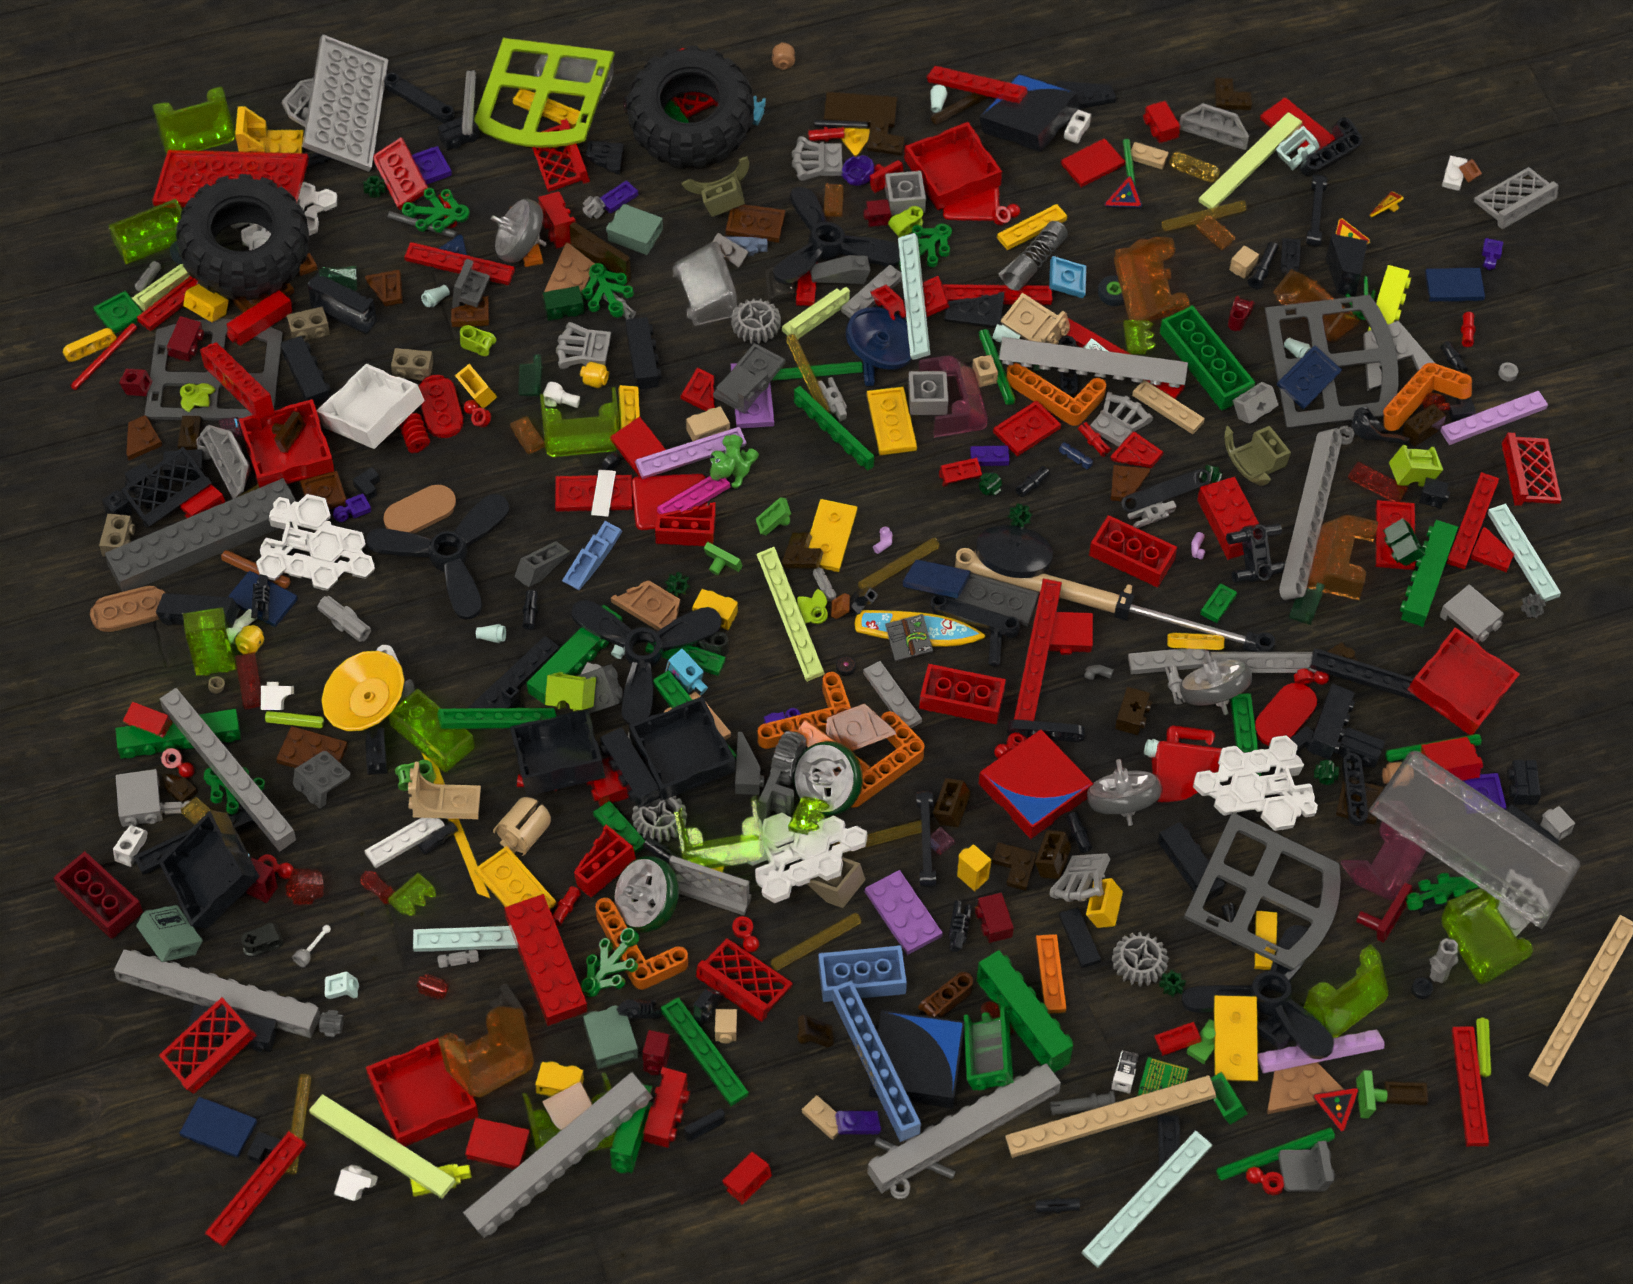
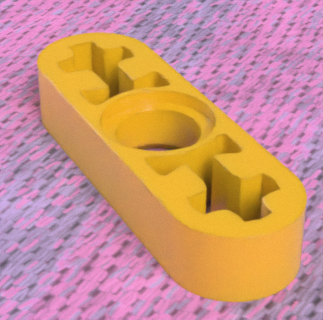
[63,328,116,362]
[1167,633,1225,650]

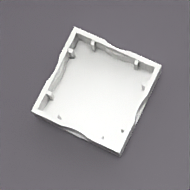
[316,364,425,449]

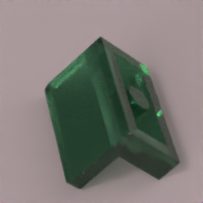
[319,266,358,291]
[519,355,542,396]
[1289,582,1325,625]

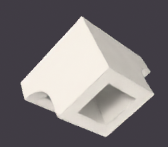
[261,682,294,710]
[334,1165,378,1201]

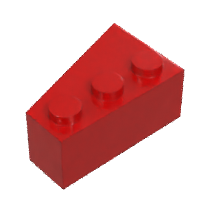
[538,191,575,248]
[643,1067,690,1148]

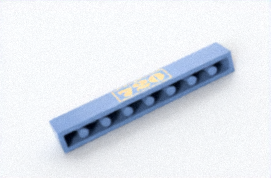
[832,980,921,1142]

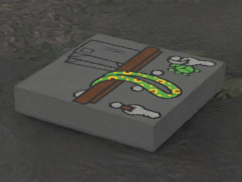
[885,614,933,662]

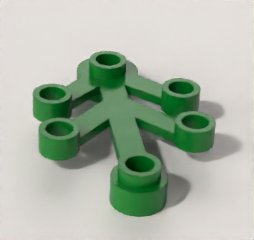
[402,188,469,233]
[899,224,952,270]
[582,263,634,318]
[204,767,265,814]
[1406,872,1481,910]
[581,928,639,997]

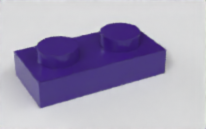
[600,180,638,214]
[970,446,1009,466]
[835,1111,881,1134]

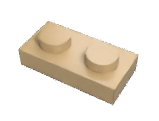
[1131,142,1168,169]
[802,1096,838,1140]

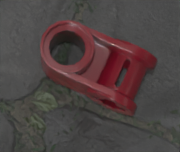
[1228,296,1254,331]

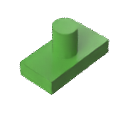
[756,497,791,536]
[704,542,743,575]
[1187,1019,1216,1064]
[1356,1070,1387,1118]

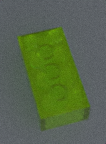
[108,199,182,264]
[183,607,236,676]
[389,689,474,773]

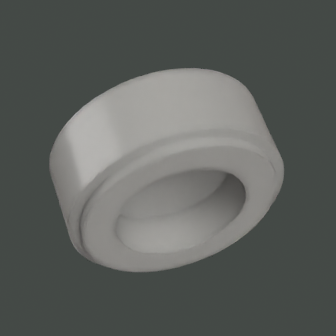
[1498,363,1518,381]

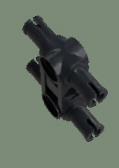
[1226,524,1286,582]

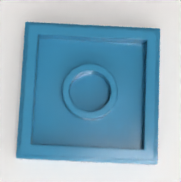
[1049,256,1086,298]

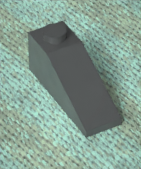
[810,255,870,284]
[515,541,570,587]
[735,732,764,795]

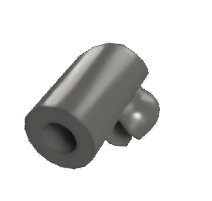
[1084,664,1114,680]

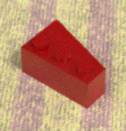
[655,502,716,546]
[574,824,636,898]

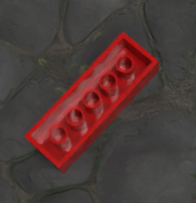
[504,894,587,1026]

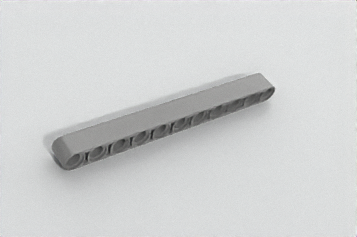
[1280,428,1342,600]

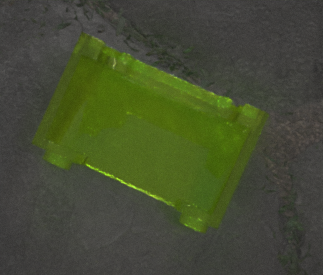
[152,86,235,154]
[1441,884,1533,984]
[1304,944,1389,1038]

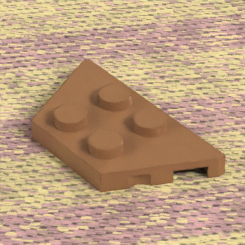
[544,243,595,296]
[611,580,680,631]
[1267,1062,1343,1114]

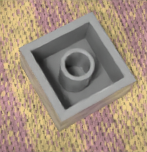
[885,171,926,215]
[908,371,948,415]

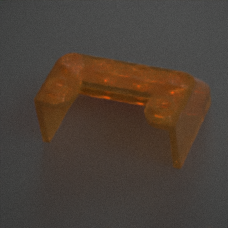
[1114,236,1190,323]
[1273,269,1360,342]
[1307,515,1378,600]
[438,1006,534,1097]

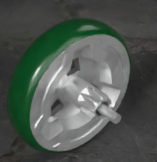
[793,741,863,816]
[614,856,679,933]

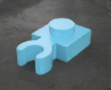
[753,96,765,126]

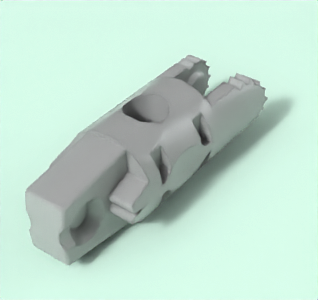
[817,377,847,421]
[1128,501,1177,529]

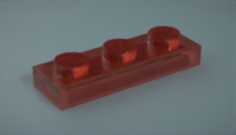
[1348,461,1408,502]
[235,652,261,709]

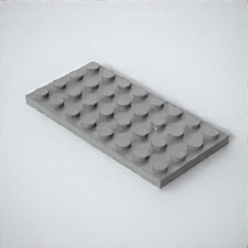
[302,35,388,172]

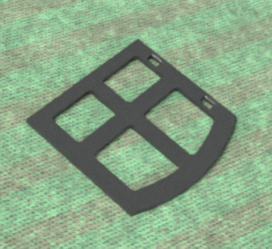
[1264,295,1398,429]
[145,319,283,421]
[1184,812,1341,971]

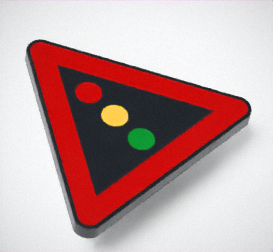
[1313,1088,1359,1132]

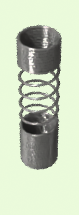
[1003,221,1068,291]

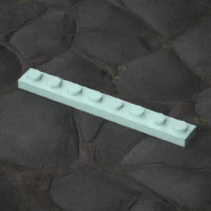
[898,233,930,360]
[1082,1131,1212,1268]

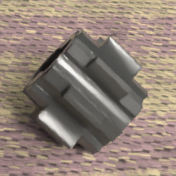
[1521,593,1546,618]
[319,1010,344,1037]

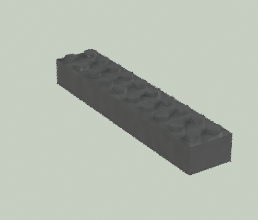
[105,478,296,592]

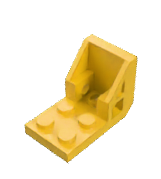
[235,107,304,153]

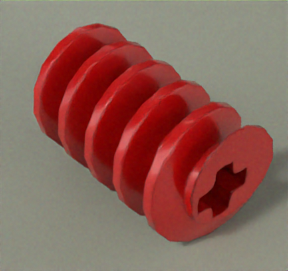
[399,412,430,453]

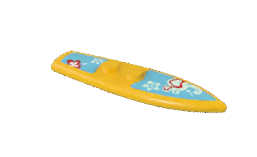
[855,610,985,647]

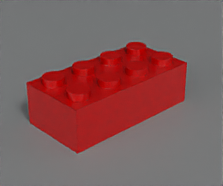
[1197,477,1259,559]
[1089,515,1177,587]
[919,664,1006,725]

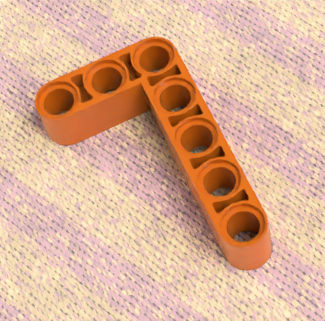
[1007,363,1106,426]
[1383,363,1472,431]
[758,672,851,749]
[851,711,925,807]
[596,898,688,990]

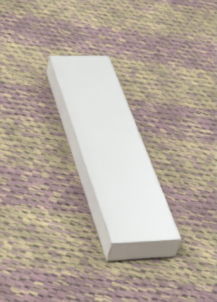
[364,818,445,869]

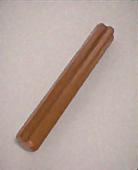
[221,550,291,588]

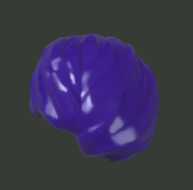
[842,155,874,186]

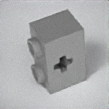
[1233,382,1278,424]

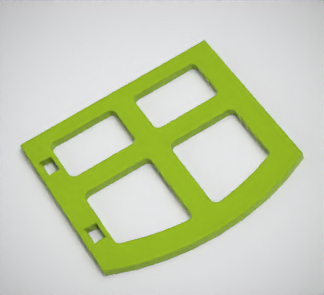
[474,38,614,148]

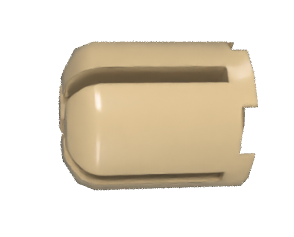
[493,797,551,856]

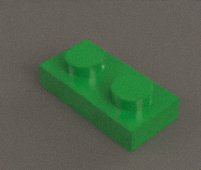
[1200,583,1237,623]

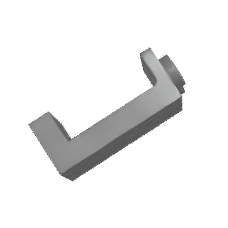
[1440,584,1504,643]
[116,769,162,827]

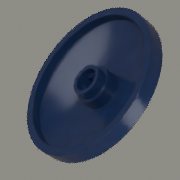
[846,307,912,369]

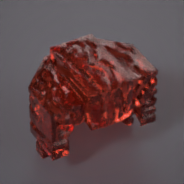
[285,868,324,905]

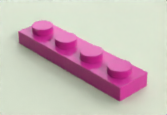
[657,476,730,514]

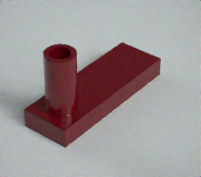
[1356,883,1412,943]

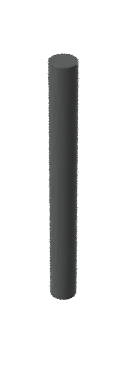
[388,211,457,238]
[874,1138,956,1179]

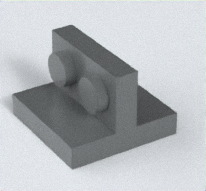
[452,259,490,308]
[758,768,794,822]

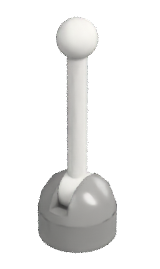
[292,925,331,967]

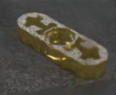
[1169,152,1220,183]

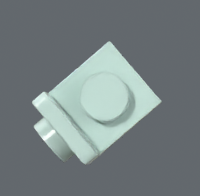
[325,972,359,999]

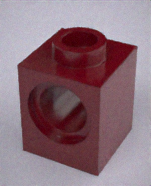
[863,199,891,227]
[119,369,153,396]

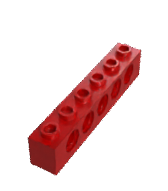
[200,342,274,420]

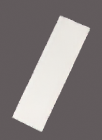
[591,470,616,517]

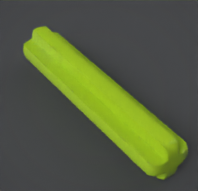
[265,711,324,728]
[1476,1018,1491,1077]

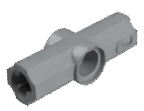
[317,596,371,642]
[1430,938,1458,983]

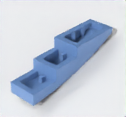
[562,521,622,590]

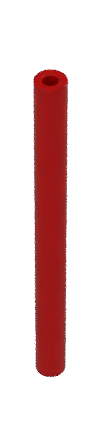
[70,323,137,390]

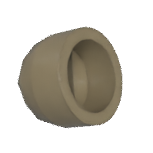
[208,676,225,694]

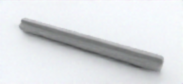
[462,70,476,135]

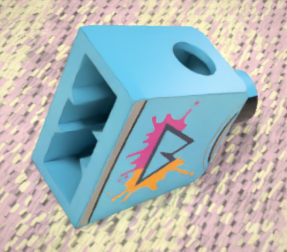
[665,649,708,696]

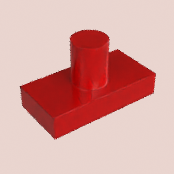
[869,160,904,193]

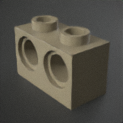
[287,306,330,341]
[391,348,433,380]
[99,514,135,556]

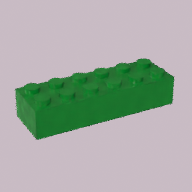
[1160,305,1255,411]
[976,950,1073,1073]

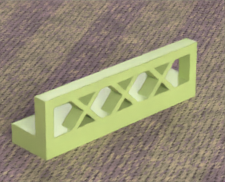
[132,264,190,312]
[782,287,850,342]

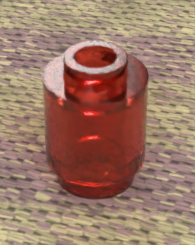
[416,973,449,1000]

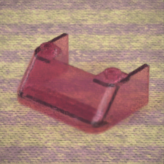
[919,356,988,437]
[1341,802,1428,900]

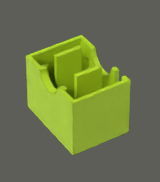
[1389,445,1443,486]
[545,672,596,711]

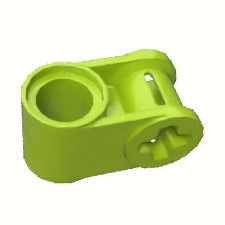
[888,206,923,238]
[460,325,496,356]

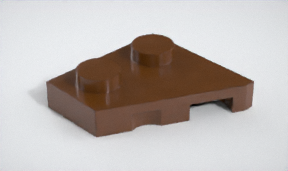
[365,270,403,306]
[451,296,489,327]
[126,415,162,460]
[1111,465,1150,502]

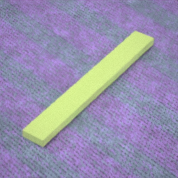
[1199,112,1302,211]
[757,547,825,682]
[309,1094,456,1199]

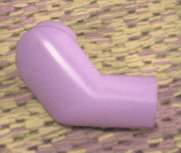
[873,527,893,554]
[1191,532,1205,559]

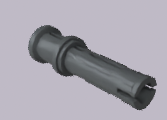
[1050,1091,1115,1116]

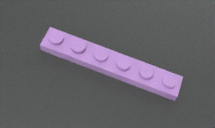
[1440,391,1548,445]
[635,427,747,479]
[1257,1030,1384,1073]

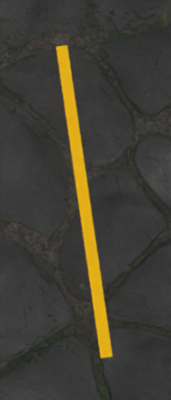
[408,715,490,899]

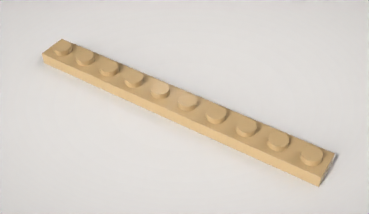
[1529,915,1633,1086]
[1005,1076,1216,1158]

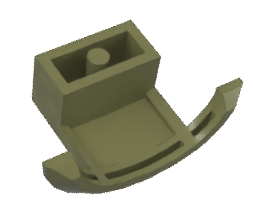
[682,157,749,217]
[1224,426,1291,486]

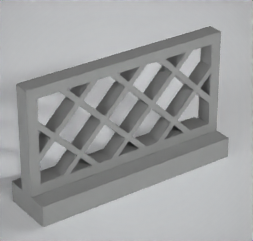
[1474,167,1558,229]
[670,856,752,915]

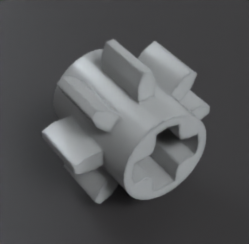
[583,196,605,219]

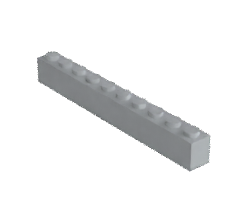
[999,337,1188,388]
[160,688,296,852]
[114,949,320,1038]
[868,1063,1061,1193]
[463,1072,653,1238]

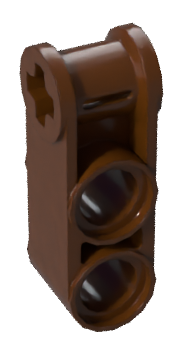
[918,972,973,1018]

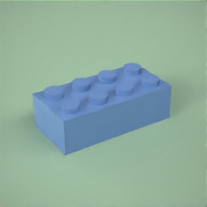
[818,946,907,1002]

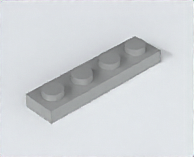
[841,265,902,318]
[1128,648,1207,674]
[863,661,922,728]

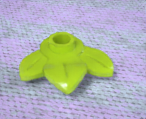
[180,383,215,412]
[797,589,828,624]

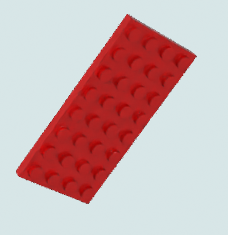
[153,150,309,207]

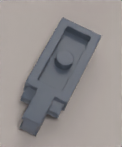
[717,237,768,256]

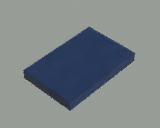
[1425,268,1485,301]
[1276,345,1342,410]
[903,559,971,598]
[228,571,298,627]
[179,1097,257,1158]

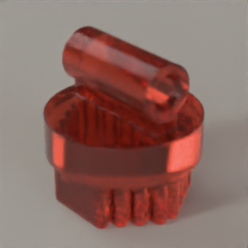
[1422,393,1450,411]

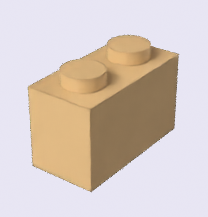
[686,406,730,441]

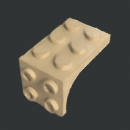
[1001,293,1070,344]
[408,762,481,819]

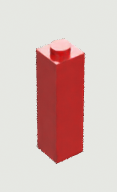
[227,290,292,346]

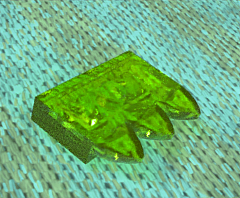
[1123,320,1156,354]
[788,796,830,835]
[388,873,436,915]

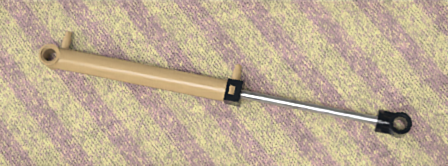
[955,548,1275,652]

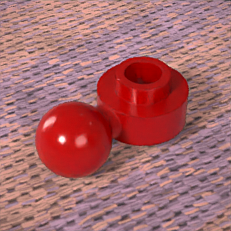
[992,204,1020,225]
[464,400,491,428]
[1294,668,1329,685]
[994,733,1026,759]
[161,748,195,778]
[258,854,294,879]
[732,916,759,952]
[1246,1167,1284,1195]

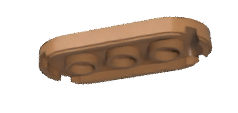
[384,485,456,534]
[90,586,165,632]

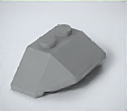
[282,78,314,127]
[1180,104,1249,150]
[200,425,251,499]

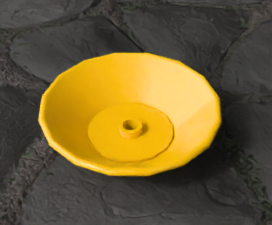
[321,651,405,731]

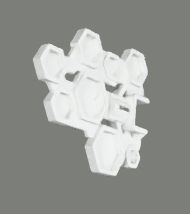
[230,182,337,251]
[256,494,375,591]
[1193,735,1318,831]
[740,813,868,903]

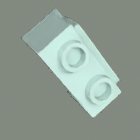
[1276,126,1320,170]

